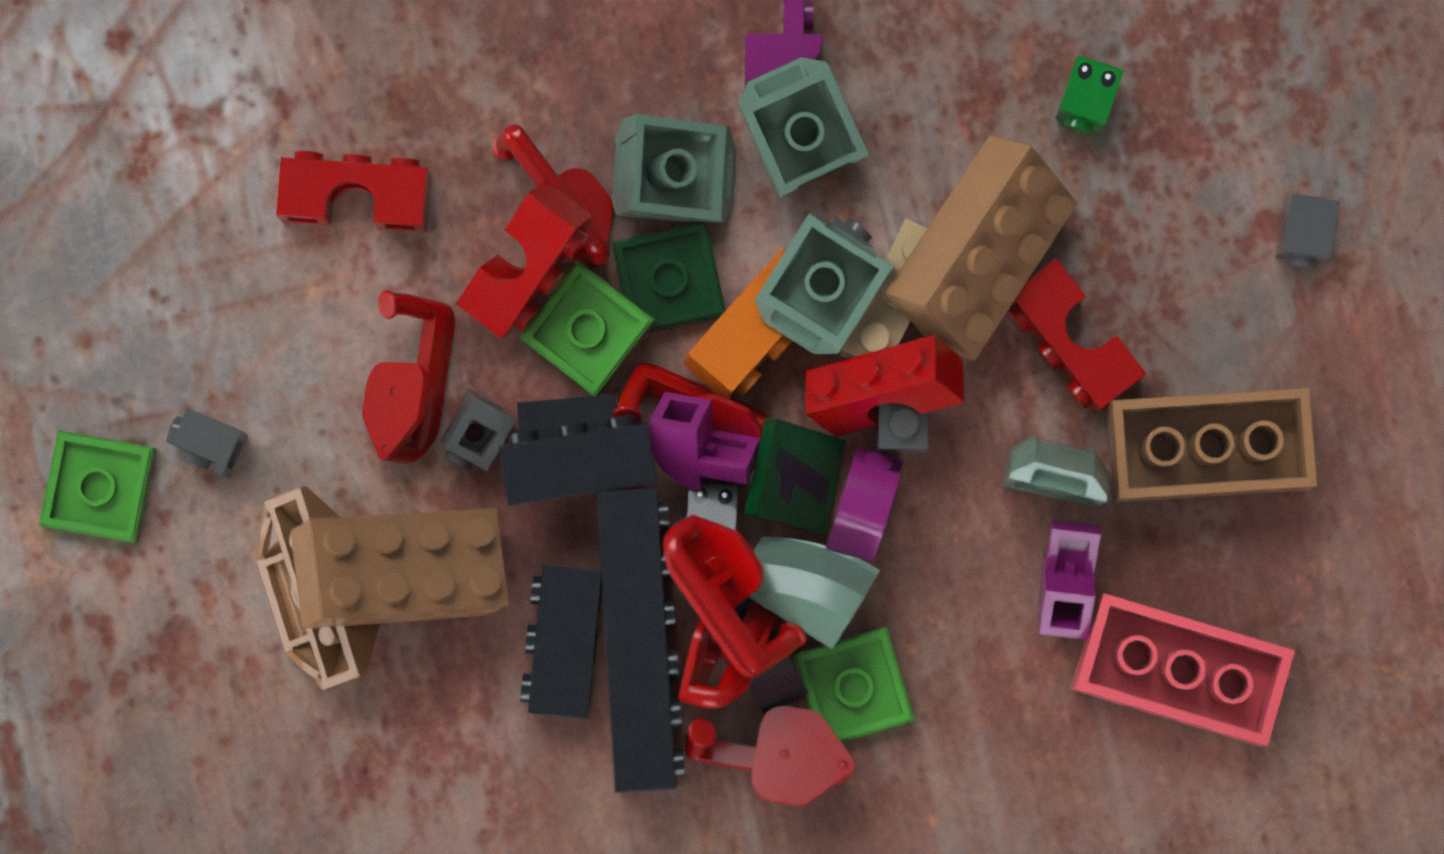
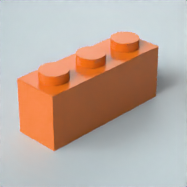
[683,247,793,400]

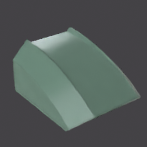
[738,57,870,197]
[611,114,736,223]
[754,211,894,354]
[1001,433,1109,509]
[749,537,880,649]

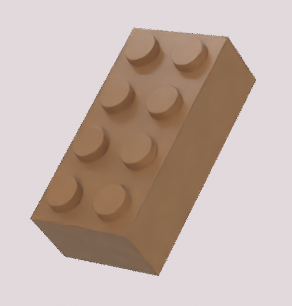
[885,135,1078,360]
[1106,388,1317,503]
[291,508,509,629]

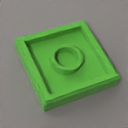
[520,261,657,396]
[39,430,156,544]
[793,627,915,743]

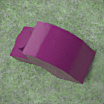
[745,0,823,87]
[649,392,760,491]
[826,447,903,562]
[1038,520,1101,640]

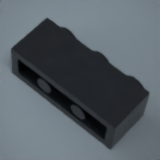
[499,414,656,506]
[520,565,602,719]

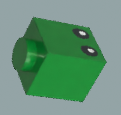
[1055,55,1124,136]

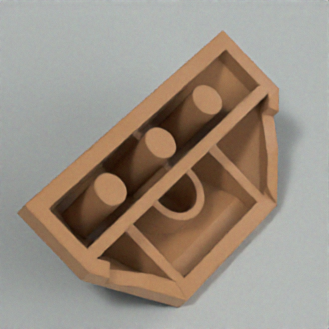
[256,486,380,690]

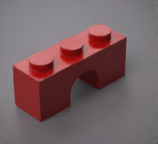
[276,151,431,232]
[456,180,593,339]
[1007,258,1147,414]
[806,334,965,437]

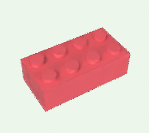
[1070,593,1295,746]

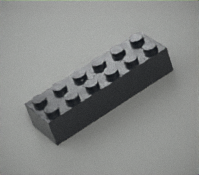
[597,488,686,793]

